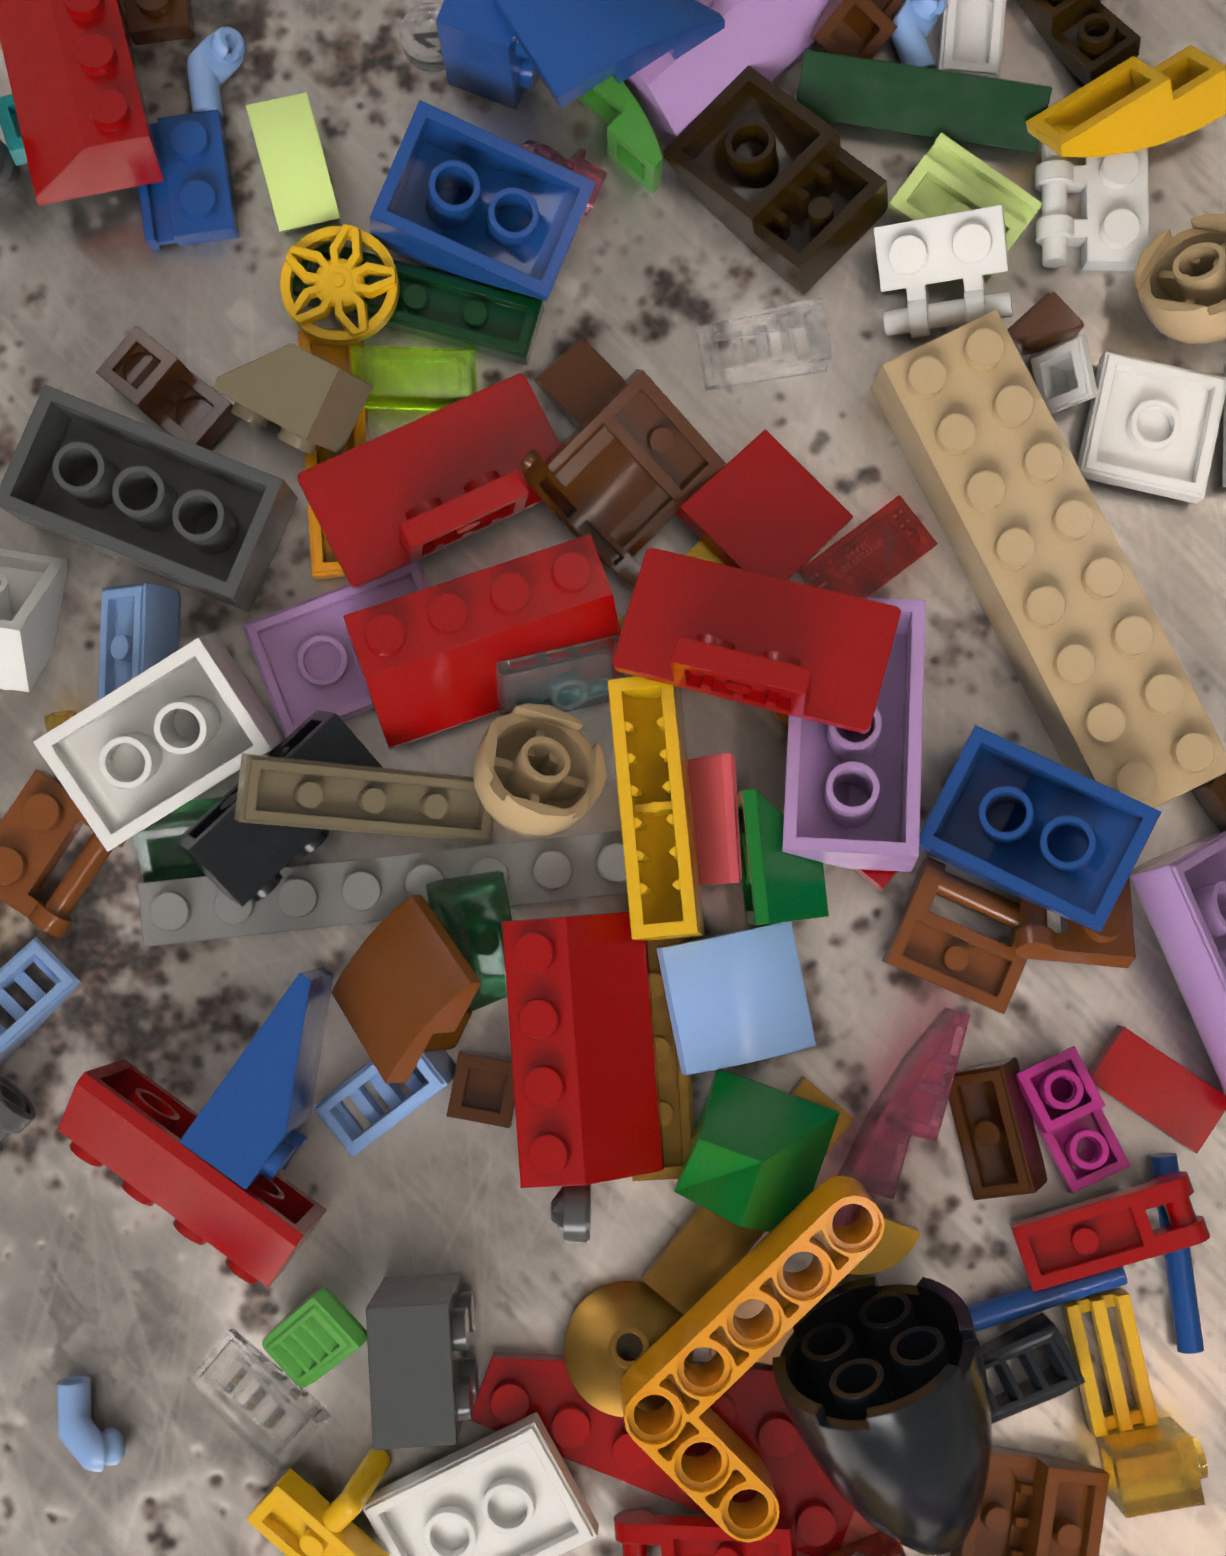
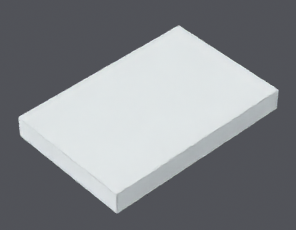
[363,1412,599,1556]

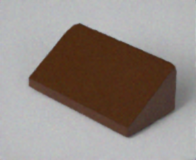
[942,1057,1047,1200]

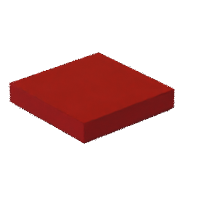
[676,429,854,580]

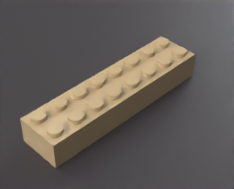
[870,309,1226,808]

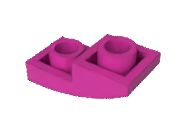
[1015,1046,1131,1193]

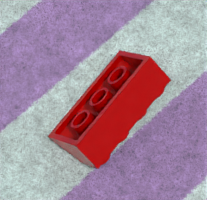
[0,0,164,205]
[343,534,621,750]
[502,912,665,1188]
[57,1059,327,1288]

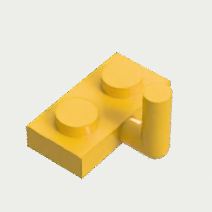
[246,1448,391,1556]

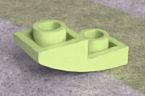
[246,92,340,233]

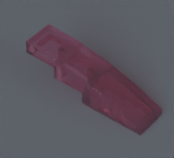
[832,1007,970,1226]

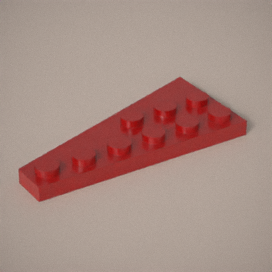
[470,1352,855,1556]

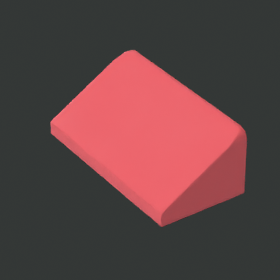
[687,753,742,885]

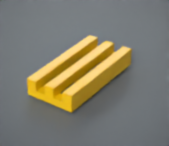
[1061,1289,1159,1438]

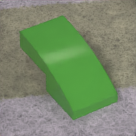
[577,75,663,194]

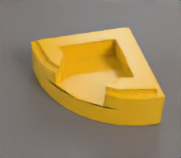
[848,1205,921,1275]

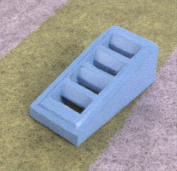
[0,937,81,1066]
[313,1050,456,1157]

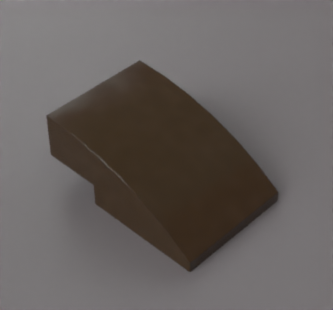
[663,65,888,296]

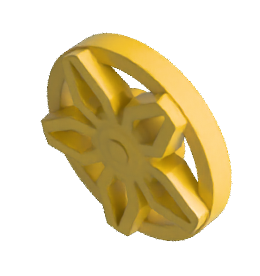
[280,224,400,345]

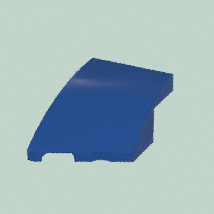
[493,0,725,109]

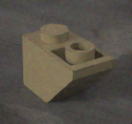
[212,343,374,455]

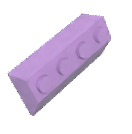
[623,0,829,144]
[782,598,926,872]

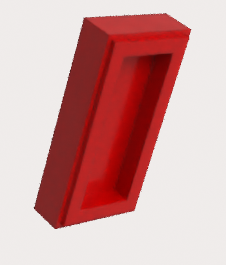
[1088,1025,1226,1154]

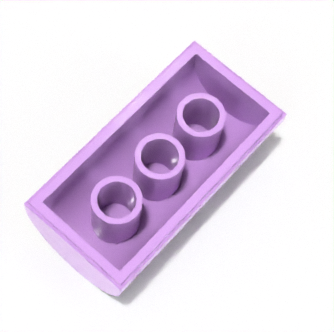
[1130,830,1226,1094]

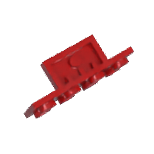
[297,373,560,589]
[612,548,901,734]

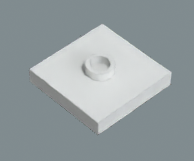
[1077,351,1226,504]

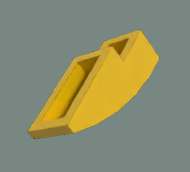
[1026,45,1226,158]

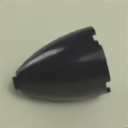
[772,1276,992,1556]

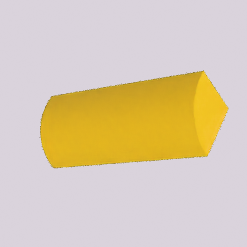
[608,676,705,940]

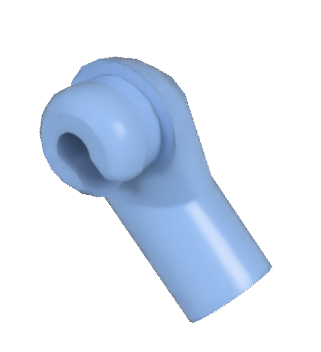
[891,0,947,68]
[187,26,246,117]
[57,1376,125,1472]

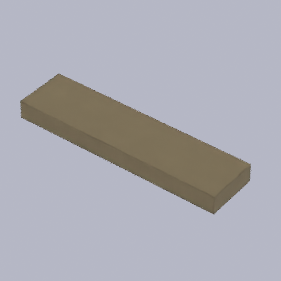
[234,753,494,843]

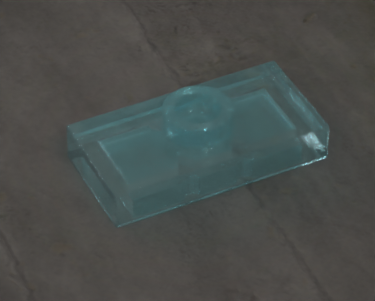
[496,635,626,716]

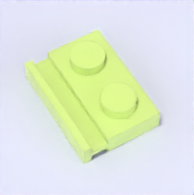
[885,132,1043,284]

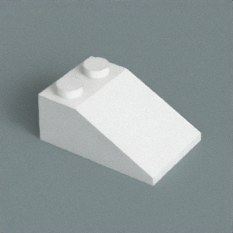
[33,632,285,852]

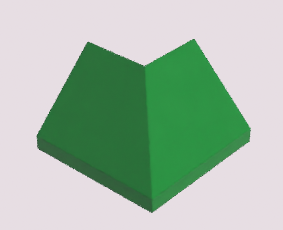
[737,789,829,925]
[674,1069,840,1232]

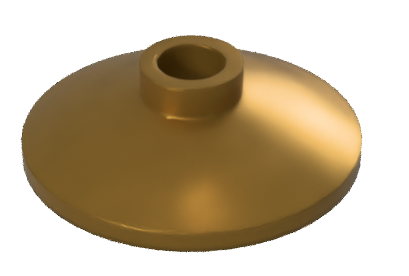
[564,1281,694,1418]

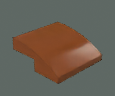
[331,895,481,1084]
[951,1445,1110,1556]

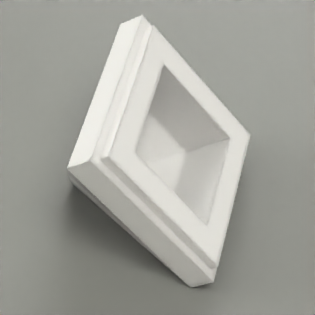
[1029,334,1098,415]

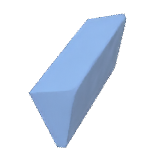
[98,583,180,700]

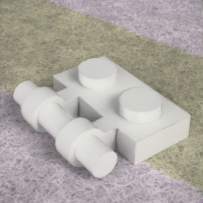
[1035,143,1149,271]
[874,205,1013,339]

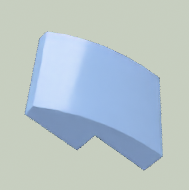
[656,921,816,1075]

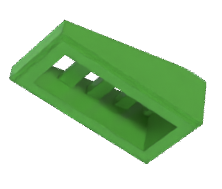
[262,1287,367,1388]

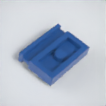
[138,109,240,250]

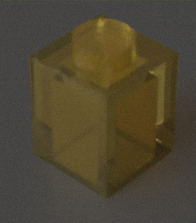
[1096,1416,1208,1518]

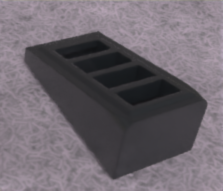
[980,1312,1085,1424]

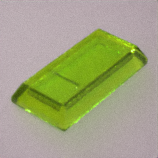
[351,345,477,410]

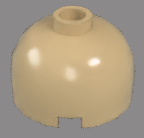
[1134,213,1226,344]
[472,703,607,836]

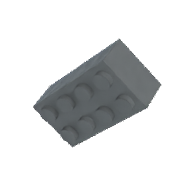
[0,384,298,612]

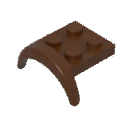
[520,369,726,588]

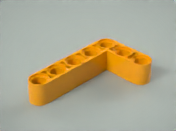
[620,1175,885,1543]

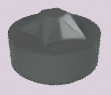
[551,1184,591,1244]

